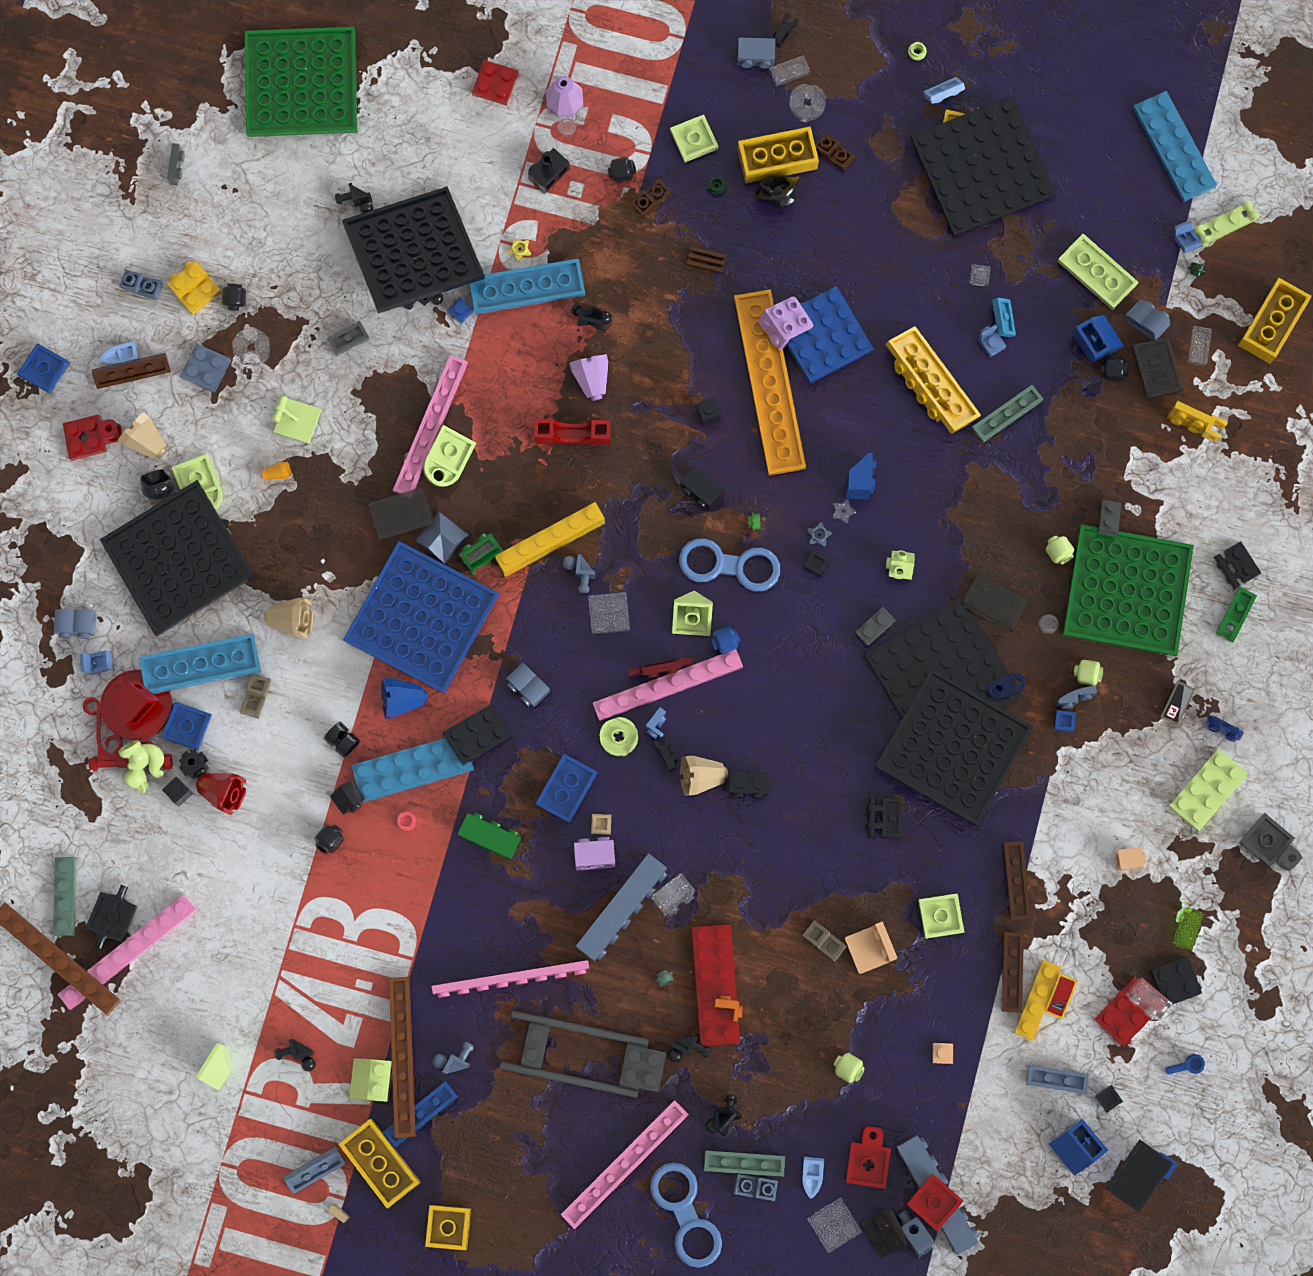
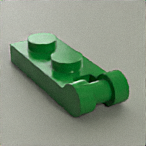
[1215,587,1257,643]

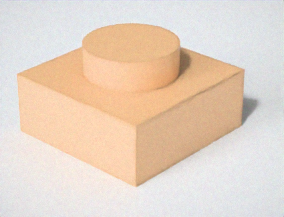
[932,1043,953,1064]

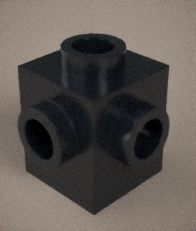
[179,749,209,779]

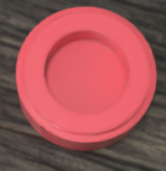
[396,811,417,831]

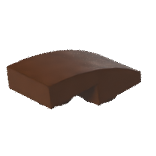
[815,133,855,171]
[631,179,672,217]

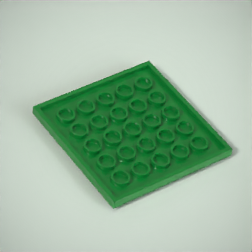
[245,27,358,137]
[1063,525,1194,657]

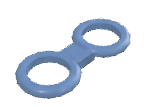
[679,538,780,591]
[650,1162,722,1268]

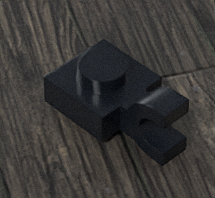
[773,12,799,48]
[653,736,678,772]

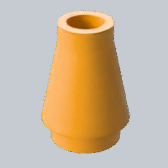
[261,461,291,481]

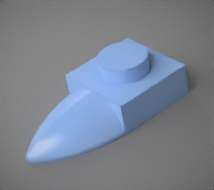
[100,341,139,364]
[803,1157,824,1198]

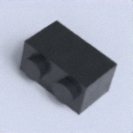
[680,465,724,510]

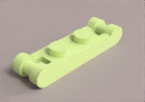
[1193,201,1260,246]

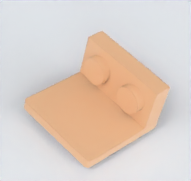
[845,921,898,974]

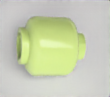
[1046,535,1074,565]
[1074,660,1103,686]
[834,1053,865,1083]

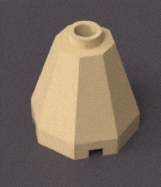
[118,412,167,459]
[264,598,314,639]
[680,756,728,796]

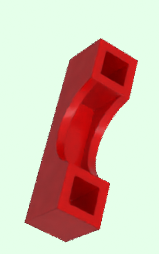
[534,419,611,445]

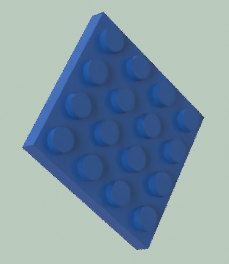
[786,286,874,384]

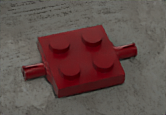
[628,656,693,678]

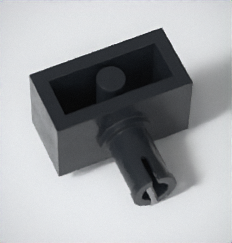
[528,148,570,194]

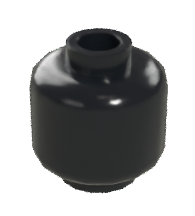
[608,156,636,183]
[222,283,247,311]
[1101,357,1129,381]
[315,825,344,854]

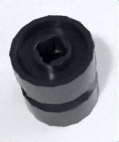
[323,721,360,758]

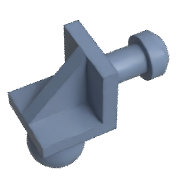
[563,554,595,594]
[432,1042,474,1074]

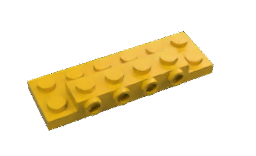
[885,327,981,434]

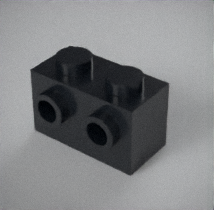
[728,773,769,799]

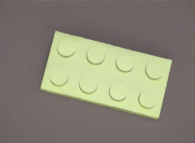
[1057,234,1139,310]
[1168,748,1248,832]

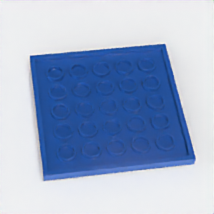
[343,541,500,694]

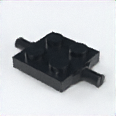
[85,885,138,950]

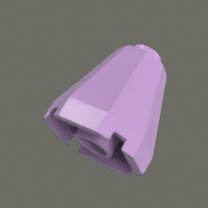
[546,76,583,117]
[569,354,608,401]

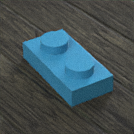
[992,298,1016,337]

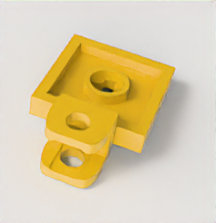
[1167,401,1227,443]

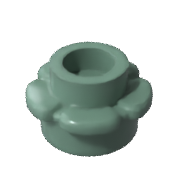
[655,970,674,987]

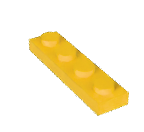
[1014,960,1061,1041]

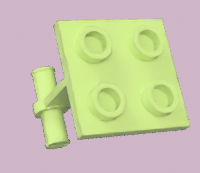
[272,395,322,444]

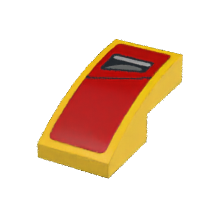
[1044,972,1078,1019]

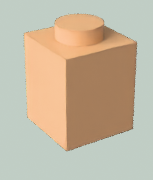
[1115,847,1146,871]

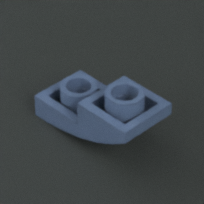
[119,270,164,300]
[1056,686,1097,709]
[733,1174,778,1201]

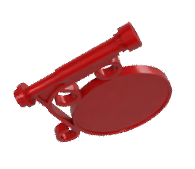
[83,670,173,772]

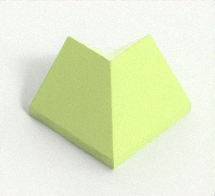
[672,591,713,636]
[196,1042,233,1090]

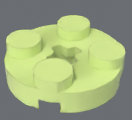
[600,717,638,756]

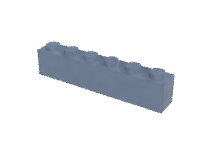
[576,853,668,962]
[895,1135,979,1255]

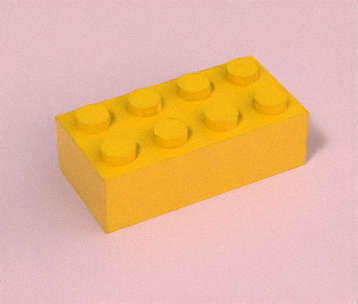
[737,127,819,184]
[1238,278,1312,364]
[338,1119,421,1208]

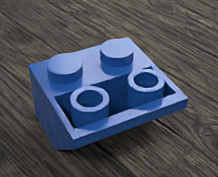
[1072,315,1124,365]
[846,453,876,500]
[1048,1119,1108,1176]

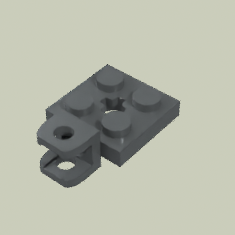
[1239,813,1302,871]

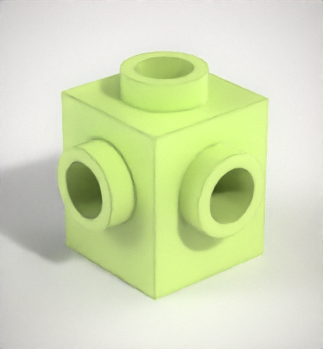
[886,550,915,580]

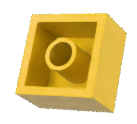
[425,1205,471,1250]

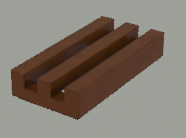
[686,246,727,274]

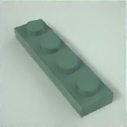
[971,385,1044,443]
[53,857,76,936]
[704,1151,785,1177]

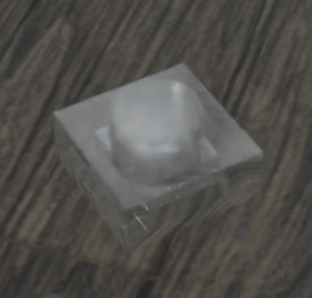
[969,264,991,286]

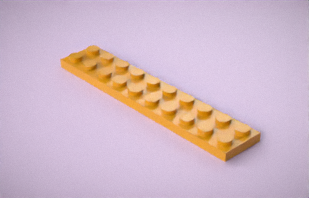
[734,289,806,476]

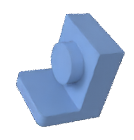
[978,325,1007,358]
[646,707,667,739]

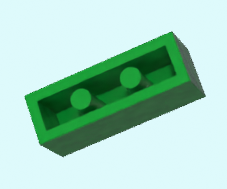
[458,812,521,861]

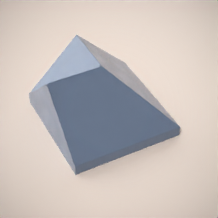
[415,512,469,565]

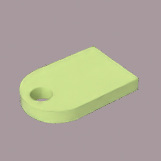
[423,425,476,487]
[172,454,223,509]

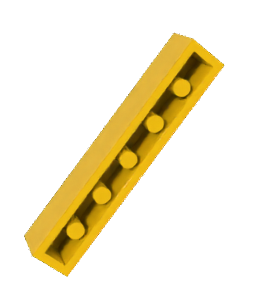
[495,502,605,577]

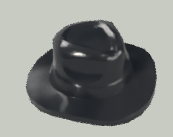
[755,176,800,209]

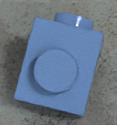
[1174,220,1202,253]
[80,650,112,674]

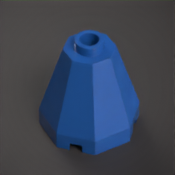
[381,678,427,719]

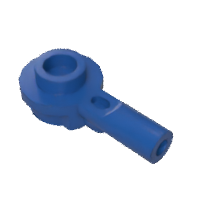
[1165,1054,1205,1075]

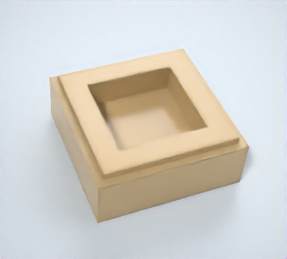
[591,814,611,835]
[327,1204,350,1223]

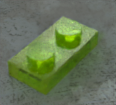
[1172,907,1204,951]

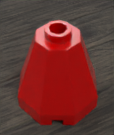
[196,773,246,815]

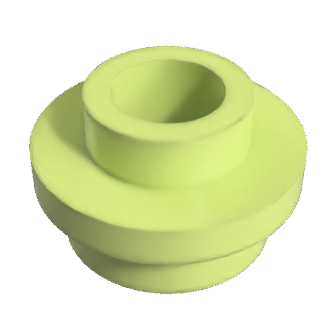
[908,42,927,61]

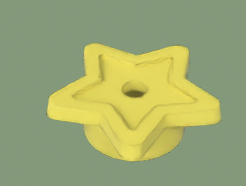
[507,238,531,261]

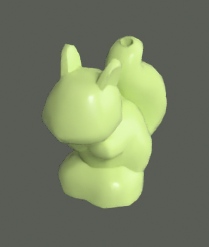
[118,740,164,793]

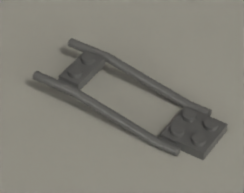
[500,1011,667,1098]

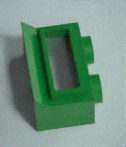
[459,533,503,576]

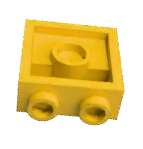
[167,261,221,315]

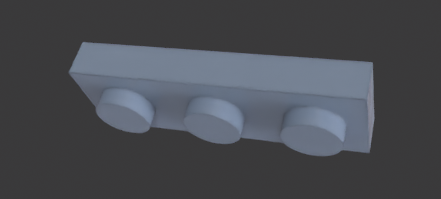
[1026,1065,1089,1094]
[283,1146,346,1194]

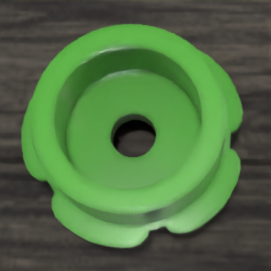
[748,512,761,531]

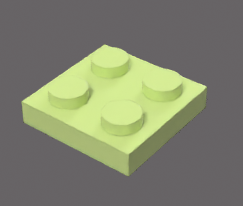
[670,114,718,163]
[918,893,964,939]

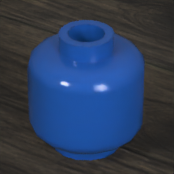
[711,626,740,654]

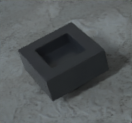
[804,550,830,577]
[1094,1085,1123,1113]

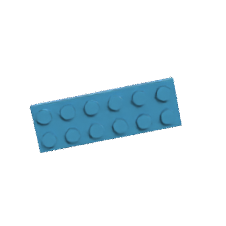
[1133,91,1217,202]
[470,259,585,315]
[139,634,261,694]
[351,738,474,803]

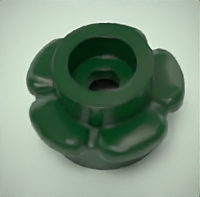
[707,177,725,195]
[1188,262,1206,277]

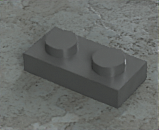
[167,143,185,186]
[327,321,369,356]
[1098,499,1121,537]
[855,607,896,647]

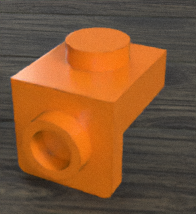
[714,996,743,1022]

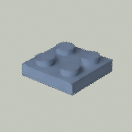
[180,344,231,393]

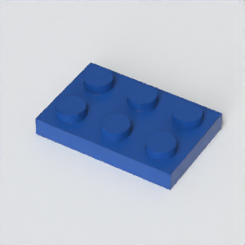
[535,754,598,823]

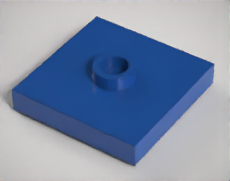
[17,343,70,394]
[161,702,212,751]

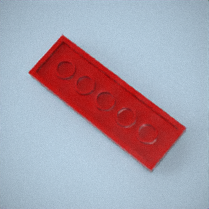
[692,925,740,1046]

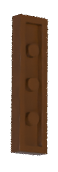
[92,353,171,389]
[1003,841,1031,921]
[1001,932,1024,1013]

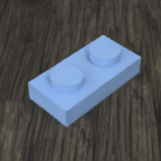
[923,77,965,104]

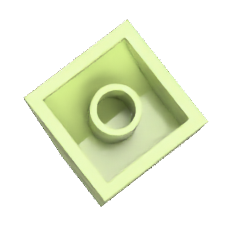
[349,1058,392,1102]

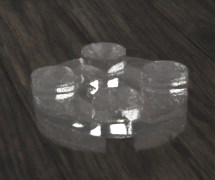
[789,84,826,122]
[232,327,270,366]

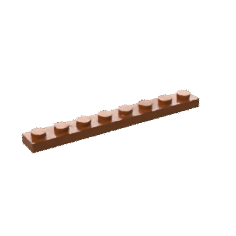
[0,902,121,1016]
[389,977,416,1138]

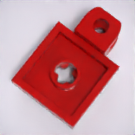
[63,414,122,461]
[845,1126,891,1189]

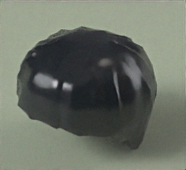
[140,469,174,500]

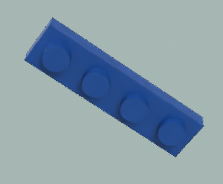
[383,1081,458,1148]

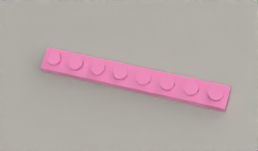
[393,355,468,499]
[593,649,743,722]
[58,895,197,1010]
[432,960,590,998]
[561,1100,689,1229]

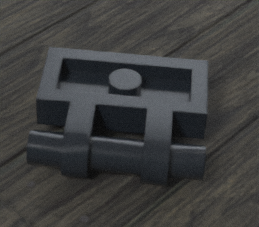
[1213,541,1261,589]
[866,798,902,838]

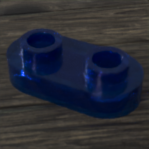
[988,673,1026,700]
[1205,715,1244,742]

